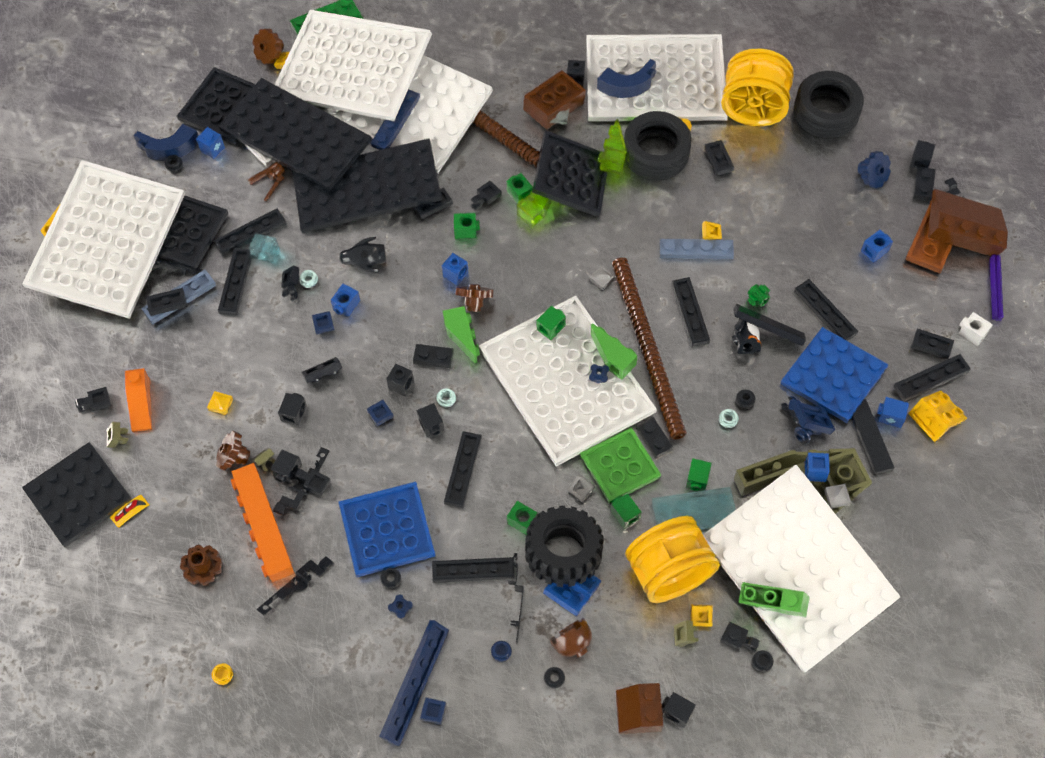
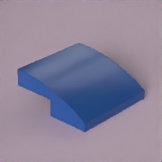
[543,575,602,616]

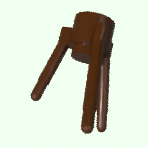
[248,162,285,201]

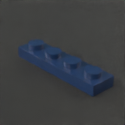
[370,89,420,150]

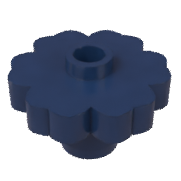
[858,151,891,188]

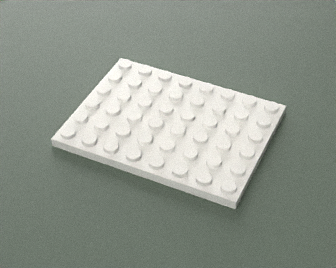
[275,10,432,121]
[586,34,728,121]
[324,55,493,173]
[22,160,185,319]
[479,296,657,466]
[703,465,900,673]

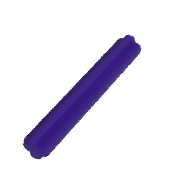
[990,254,1004,321]

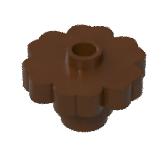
[252,29,284,64]
[455,284,494,312]
[216,430,250,471]
[180,544,223,586]

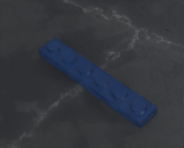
[379,620,449,747]

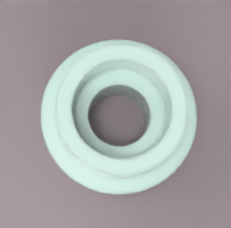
[299,270,318,288]
[436,388,456,407]
[719,409,739,428]

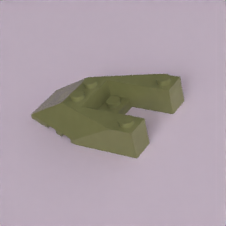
[734,448,872,514]

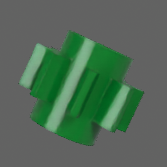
[747,284,771,307]

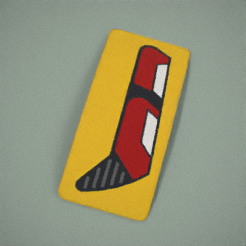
[110,495,149,528]

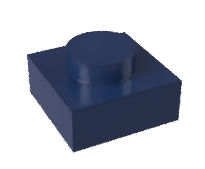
[312,311,335,335]
[367,400,394,426]
[420,697,446,725]

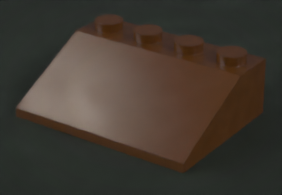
[928,189,1008,256]

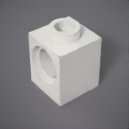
[958,312,993,346]

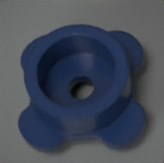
[589,364,609,383]
[388,594,413,619]

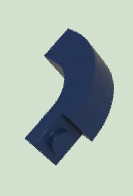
[597,59,657,98]
[133,124,199,161]

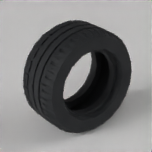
[794,71,864,139]
[623,111,692,180]

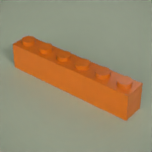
[230,463,295,582]

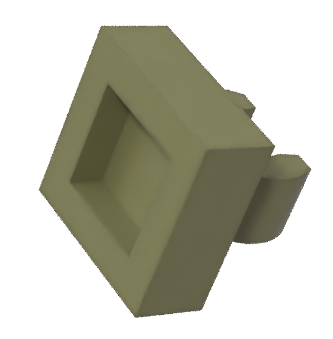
[107,422,128,448]
[251,448,275,472]
[674,620,699,647]

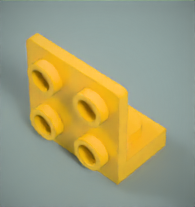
[908,390,967,442]

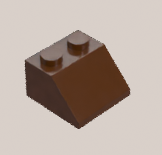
[616,683,663,734]

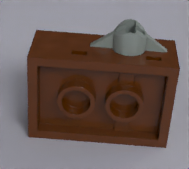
[523,70,586,130]

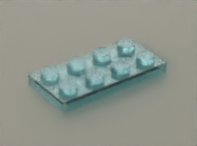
[651,487,736,532]

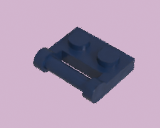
[789,399,836,435]

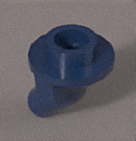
[795,426,822,443]

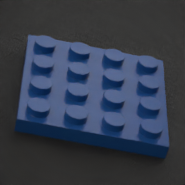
[781,327,889,423]
[338,482,436,578]

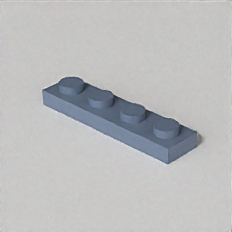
[660,239,734,259]
[141,270,216,325]

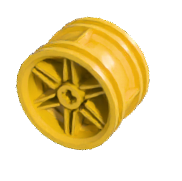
[721,49,794,126]
[625,516,720,603]

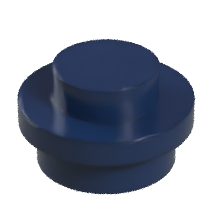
[491,641,512,662]

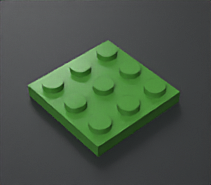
[580,427,661,504]

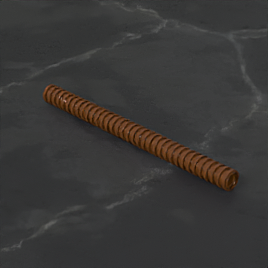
[472,110,540,168]
[612,257,687,440]

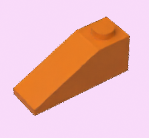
[125,368,152,432]

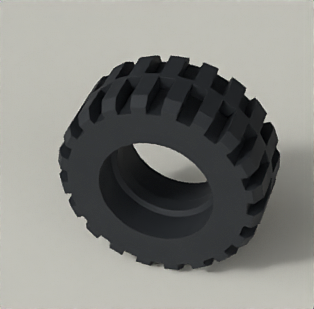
[525,506,604,587]

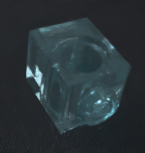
[249,233,280,263]

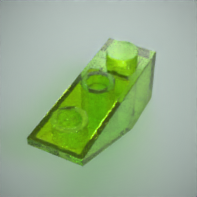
[598,119,627,175]
[516,191,551,228]

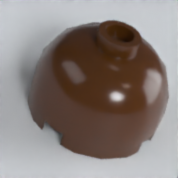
[549,618,592,658]

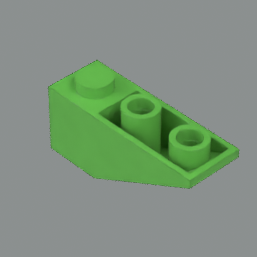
[442,306,480,364]
[591,323,637,380]
[739,582,810,617]

